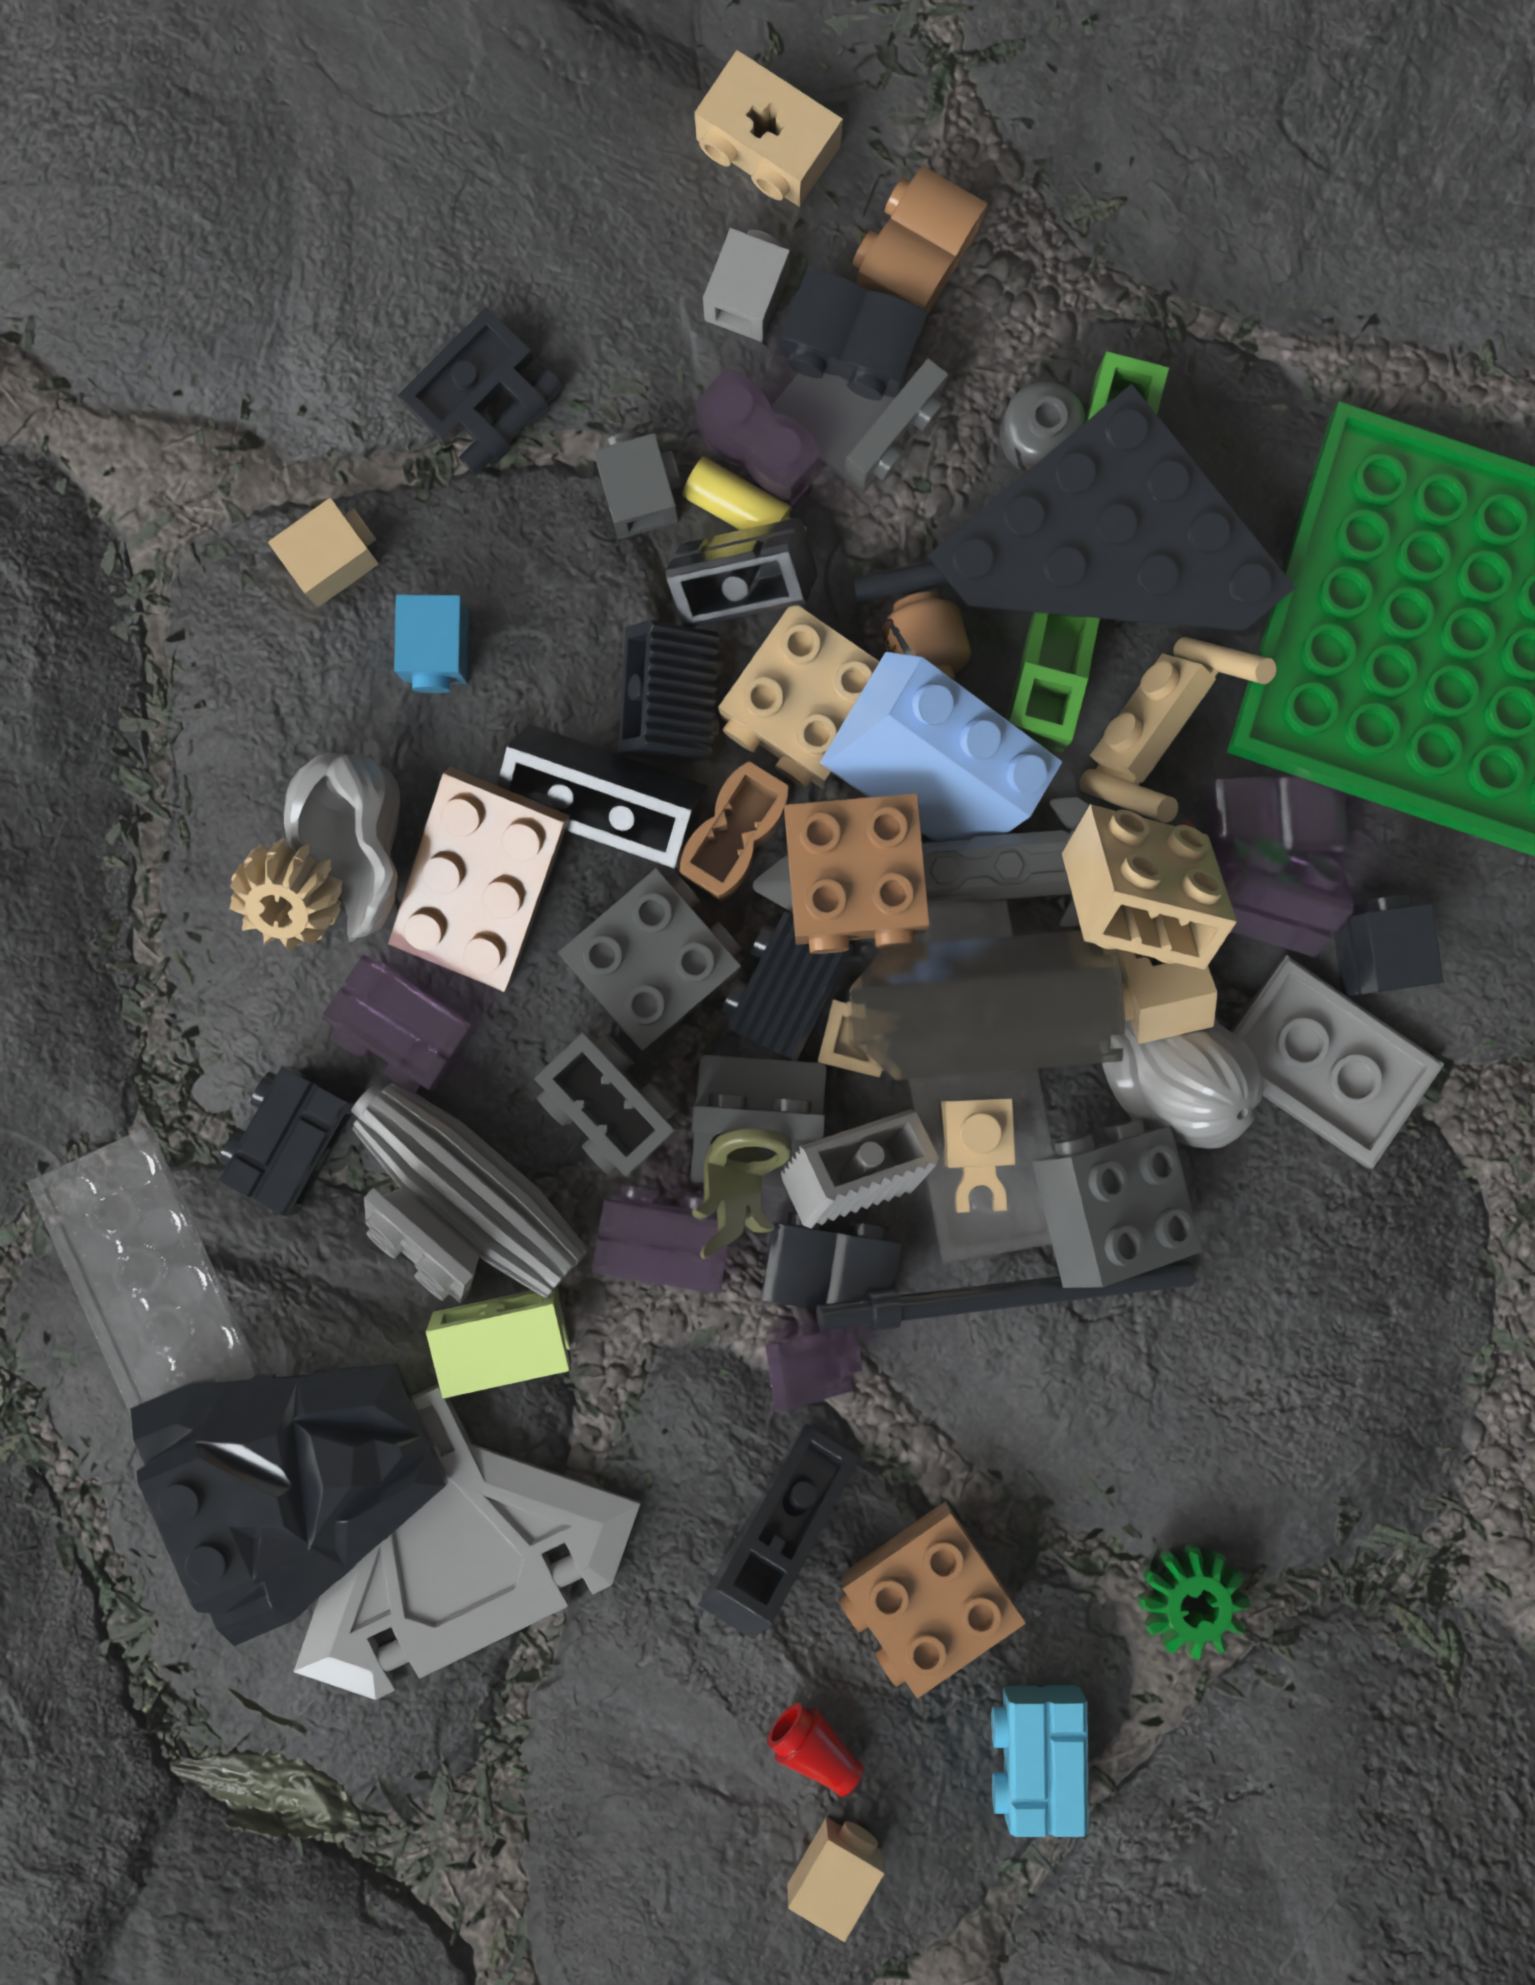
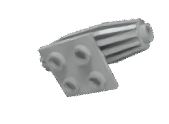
[351,1081,589,1304]

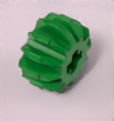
[1137,1544,1251,1660]

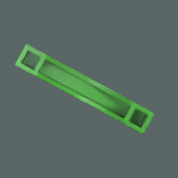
[1006,351,1169,753]

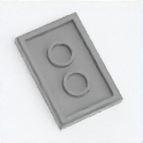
[1230,955,1444,1169]

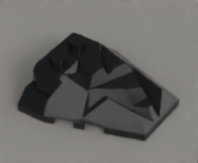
[130,1364,449,1646]

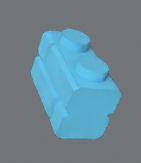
[991,1685,1089,1837]

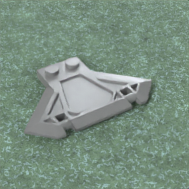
[294,1384,640,1700]

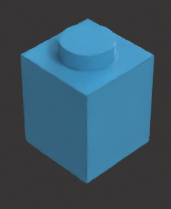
[394,595,469,694]

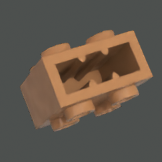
[784,793,929,954]
[838,1501,1026,1699]

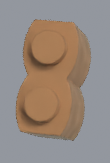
[853,166,988,316]
[680,761,788,902]

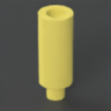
[682,456,807,531]

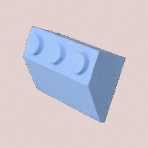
[819,652,1062,842]

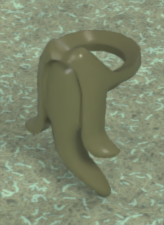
[692,1128,792,1259]

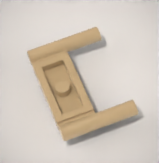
[1080,637,1276,823]

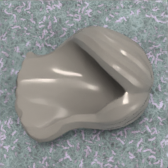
[284,753,401,942]
[1078,999,1264,1149]

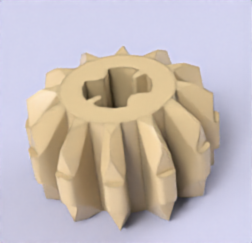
[229,838,343,951]

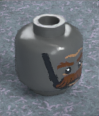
[1000,382,1086,472]

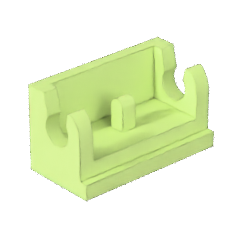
[426,1288,570,1398]

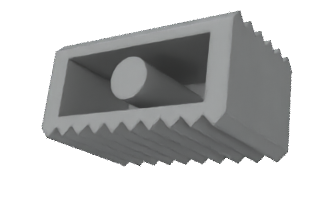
[781,1109,939,1229]

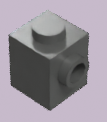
[593,431,682,539]

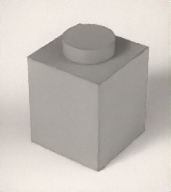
[703,228,790,342]

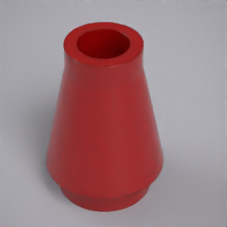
[767,1703,864,1797]

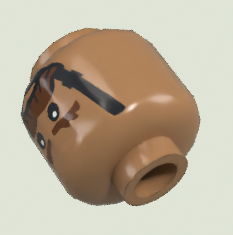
[882,591,972,681]

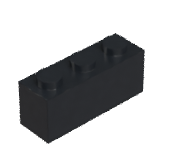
[497,724,708,868]

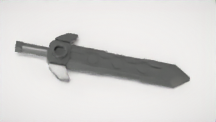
[753,797,1090,927]

